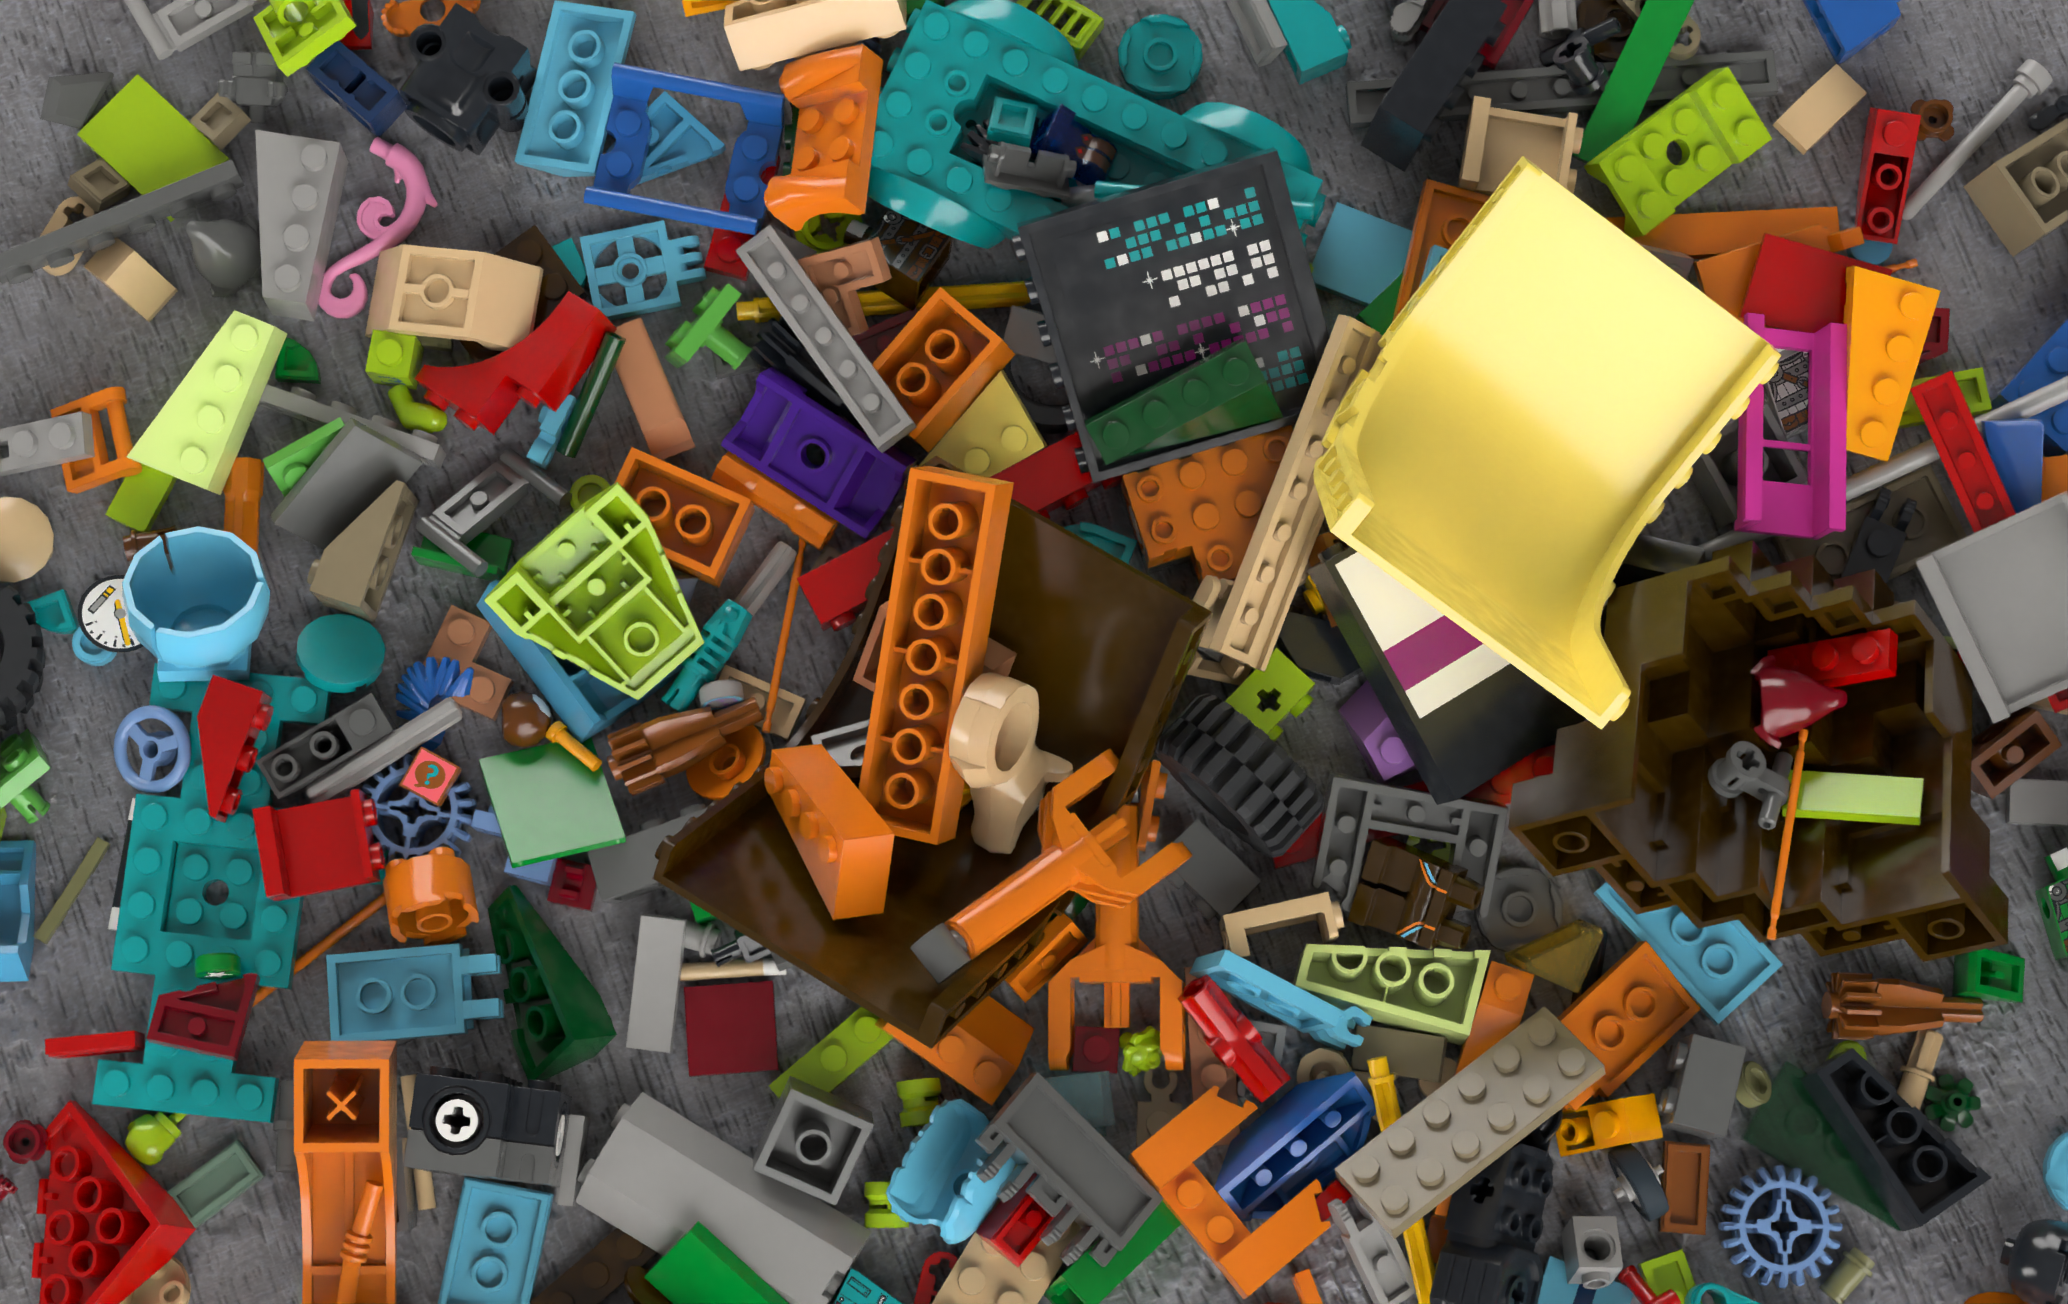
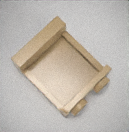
[1458,96,1583,196]
[1219,892,1344,960]

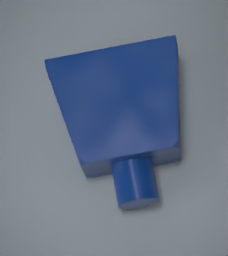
[1802,0,1901,65]

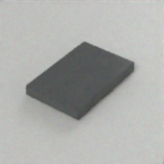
[270,418,422,550]

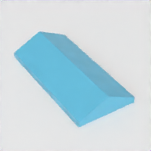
[515,0,636,177]

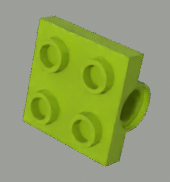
[253,0,357,77]

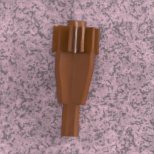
[607,697,764,796]
[1821,972,1984,1040]

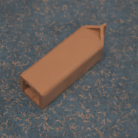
[615,318,695,460]

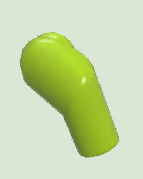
[387,384,447,433]

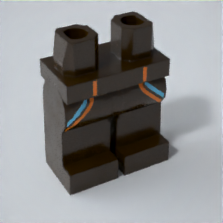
[1347,836,1485,949]

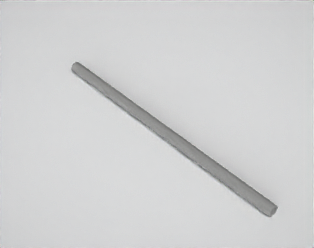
[1696,376,2068,562]

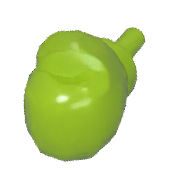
[125,1111,187,1166]

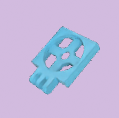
[579,220,707,321]

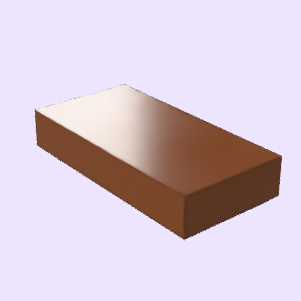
[1658,1141,1710,1235]

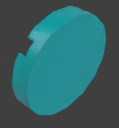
[1118,14,1203,100]
[296,614,385,693]

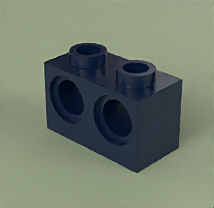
[306,41,407,137]

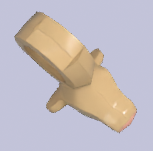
[949,672,1073,854]

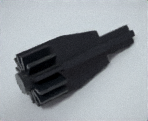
[749,316,866,434]

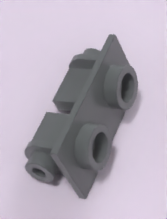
[982,141,1076,200]

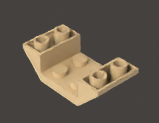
[365,244,544,351]

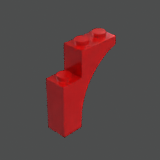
[414,291,617,435]

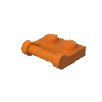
[50,386,142,494]

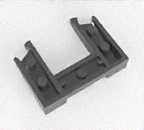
[1311,772,1509,918]

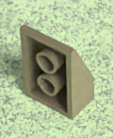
[1963,118,2068,257]
[307,480,419,623]

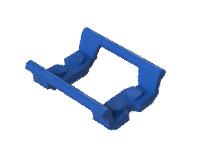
[584,62,785,235]

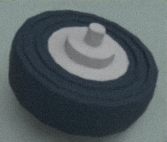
[1608,1143,1669,1222]

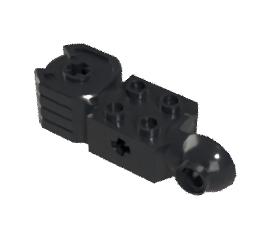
[1430,1108,1563,1304]

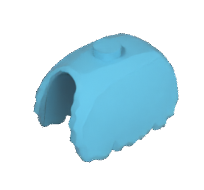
[886,1099,1016,1244]

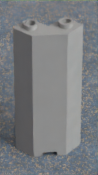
[575,1092,872,1304]

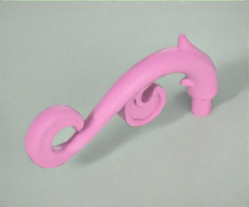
[318,137,438,319]

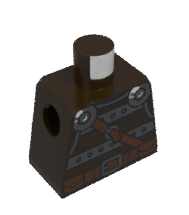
[843,210,953,310]

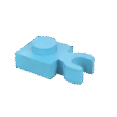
[527,394,576,470]

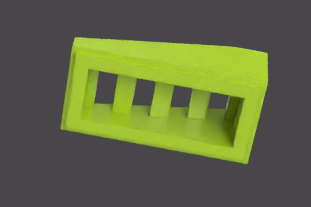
[1016,0,1104,61]

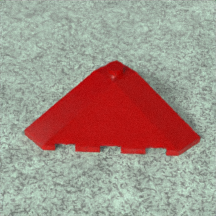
[31,1100,196,1304]

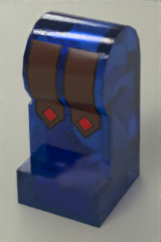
[1029,104,1118,185]

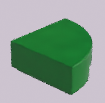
[275,338,321,384]

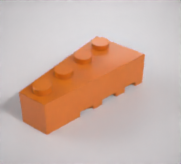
[764,744,895,920]

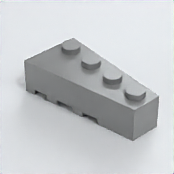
[255,130,349,321]

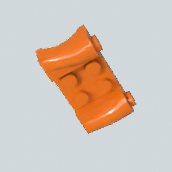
[764,44,883,231]

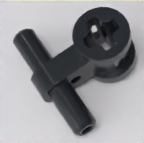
[1539,17,1621,95]

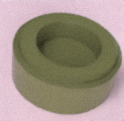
[1736,1061,1772,1108]

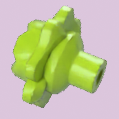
[1119,1025,1163,1077]

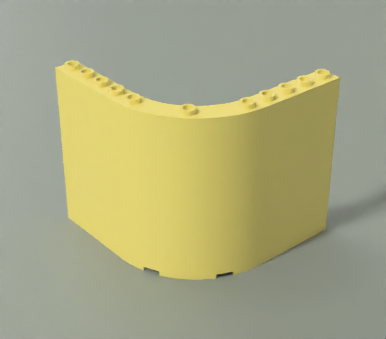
[1313,156,1781,730]

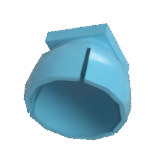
[122,526,270,682]

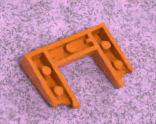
[1128,1085,1331,1299]

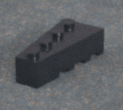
[1800,1048,1991,1232]

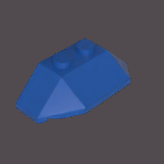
[1214,1072,1376,1222]

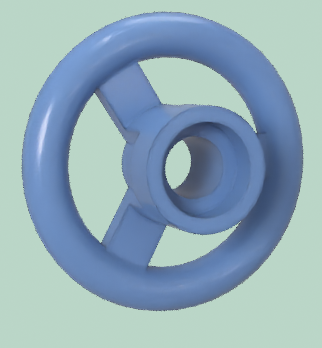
[113,705,191,793]

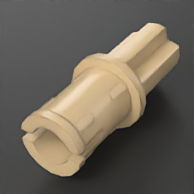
[1897,1029,1944,1110]

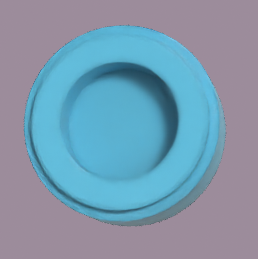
[72,627,117,666]

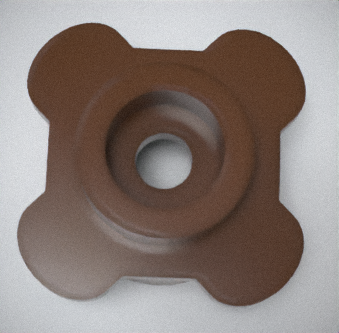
[1910,99,1954,142]

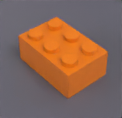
[872,287,1015,453]
[614,447,755,588]

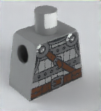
[1763,348,1809,439]

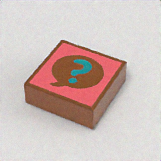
[399,746,462,808]

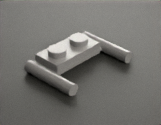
[124,0,267,60]

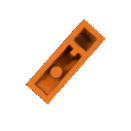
[1453,961,1535,1077]

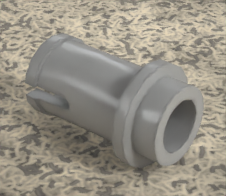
[669,915,722,958]

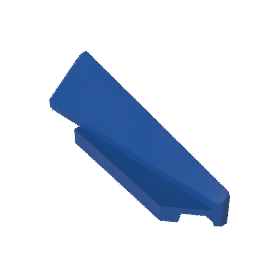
[1981,418,2044,513]

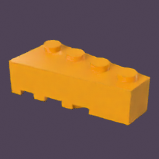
[1843,266,1940,462]

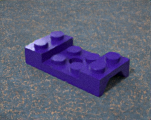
[721,367,917,539]

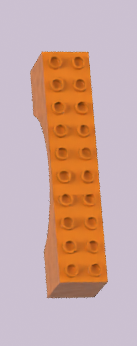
[294,1041,397,1304]

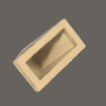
[84,238,178,322]

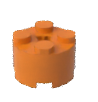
[383,847,479,946]

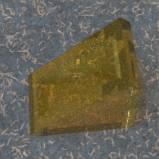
[1504,919,1604,993]

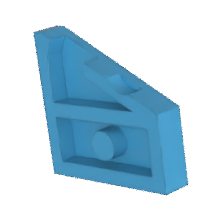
[605,91,726,184]

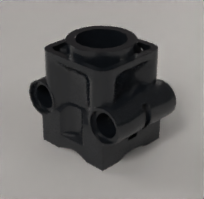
[399,3,537,155]

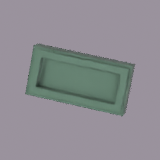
[168,1140,266,1228]

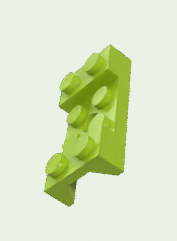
[1584,66,1772,238]

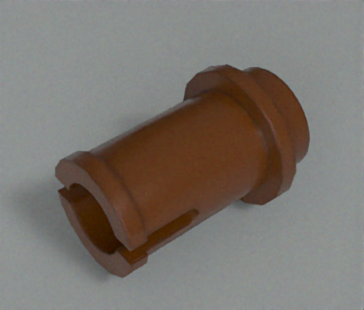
[123,525,177,562]

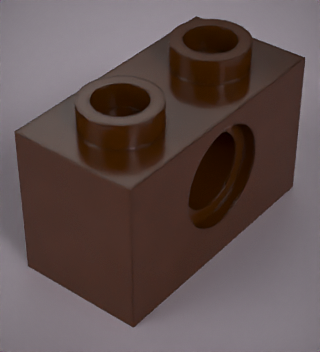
[1971,706,2062,799]

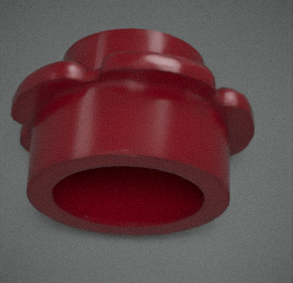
[3,1120,48,1164]

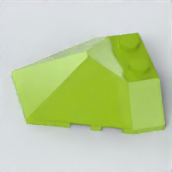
[484,482,704,700]

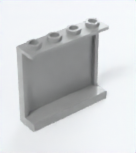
[1916,491,2068,724]

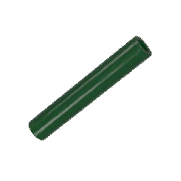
[556,331,626,458]

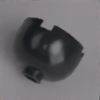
[2000,1219,2068,1304]

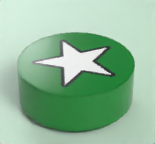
[195,952,241,980]

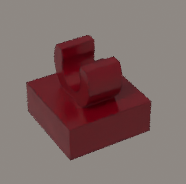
[547,858,598,912]

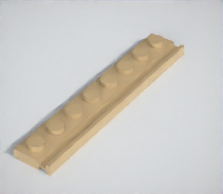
[1209,314,1383,672]

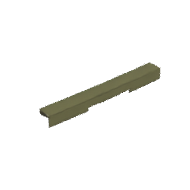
[34,837,111,944]

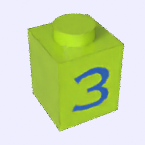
[365,329,424,390]

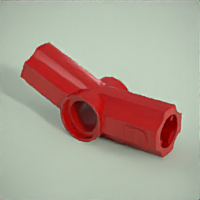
[1177,974,1291,1103]

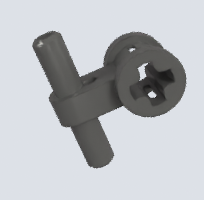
[1708,741,1793,830]

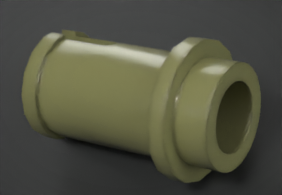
[1819,1247,1875,1304]

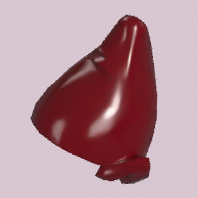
[1750,654,1847,749]

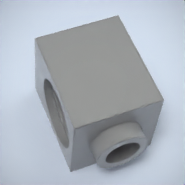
[1561,1216,1623,1289]

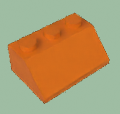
[875,995,1035,1106]

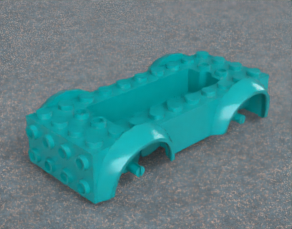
[867,0,1327,249]

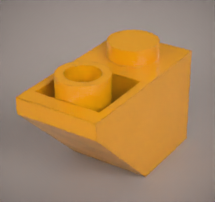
[1556,1093,1664,1157]

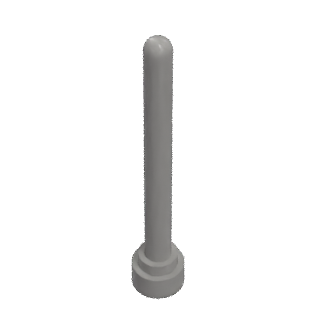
[1902,59,2053,220]

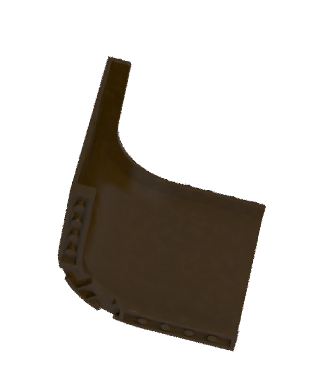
[652,456,1213,1049]

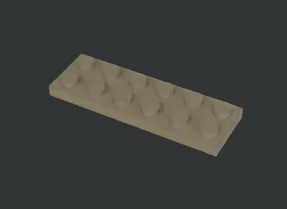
[1334,1006,1606,1239]

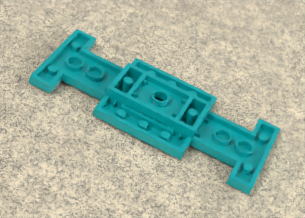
[92,663,332,1123]

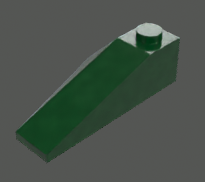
[487,885,617,1081]

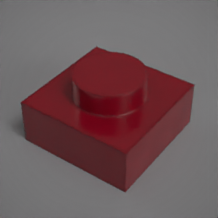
[1072,1026,1120,1074]

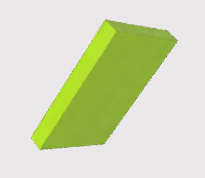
[77,74,229,222]

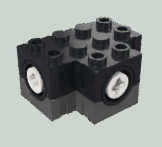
[403,1066,572,1187]

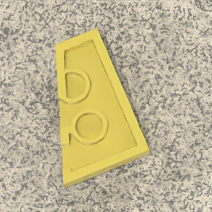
[919,370,1047,478]

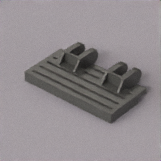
[974,1072,1164,1267]

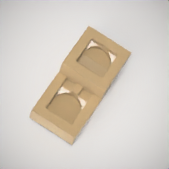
[1772,64,1867,155]

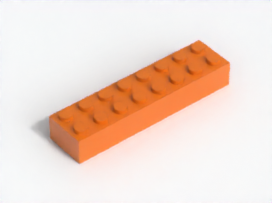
[859,466,1014,845]

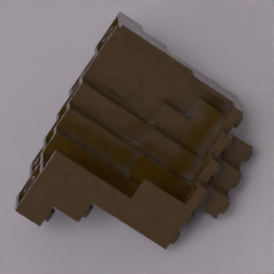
[1508,540,2009,962]

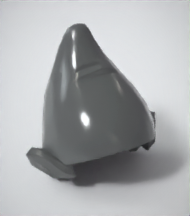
[185,213,261,298]

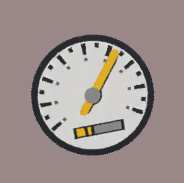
[78,575,144,653]

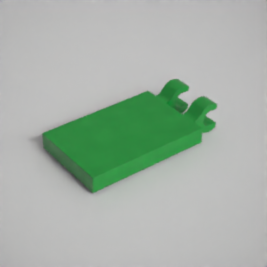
[644,1221,789,1304]

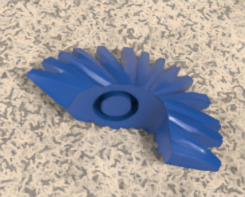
[396,656,474,752]

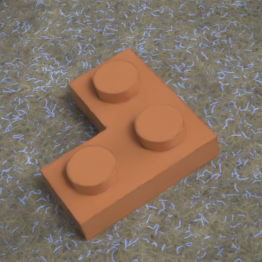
[798,236,892,336]
[423,604,514,721]

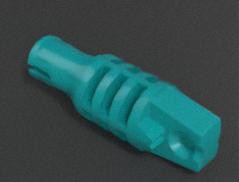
[661,599,753,712]

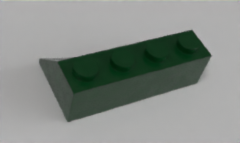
[1084,338,1283,465]

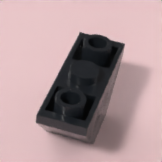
[1276,604,1362,685]

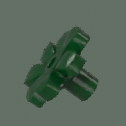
[1923,1074,1981,1132]

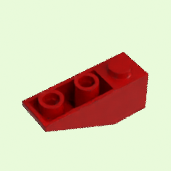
[1854,107,1921,244]
[197,675,273,823]

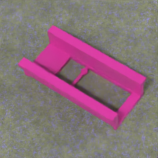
[1734,313,1847,540]

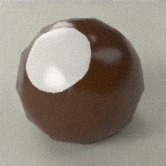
[502,692,552,748]

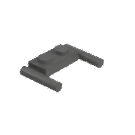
[416,448,572,577]

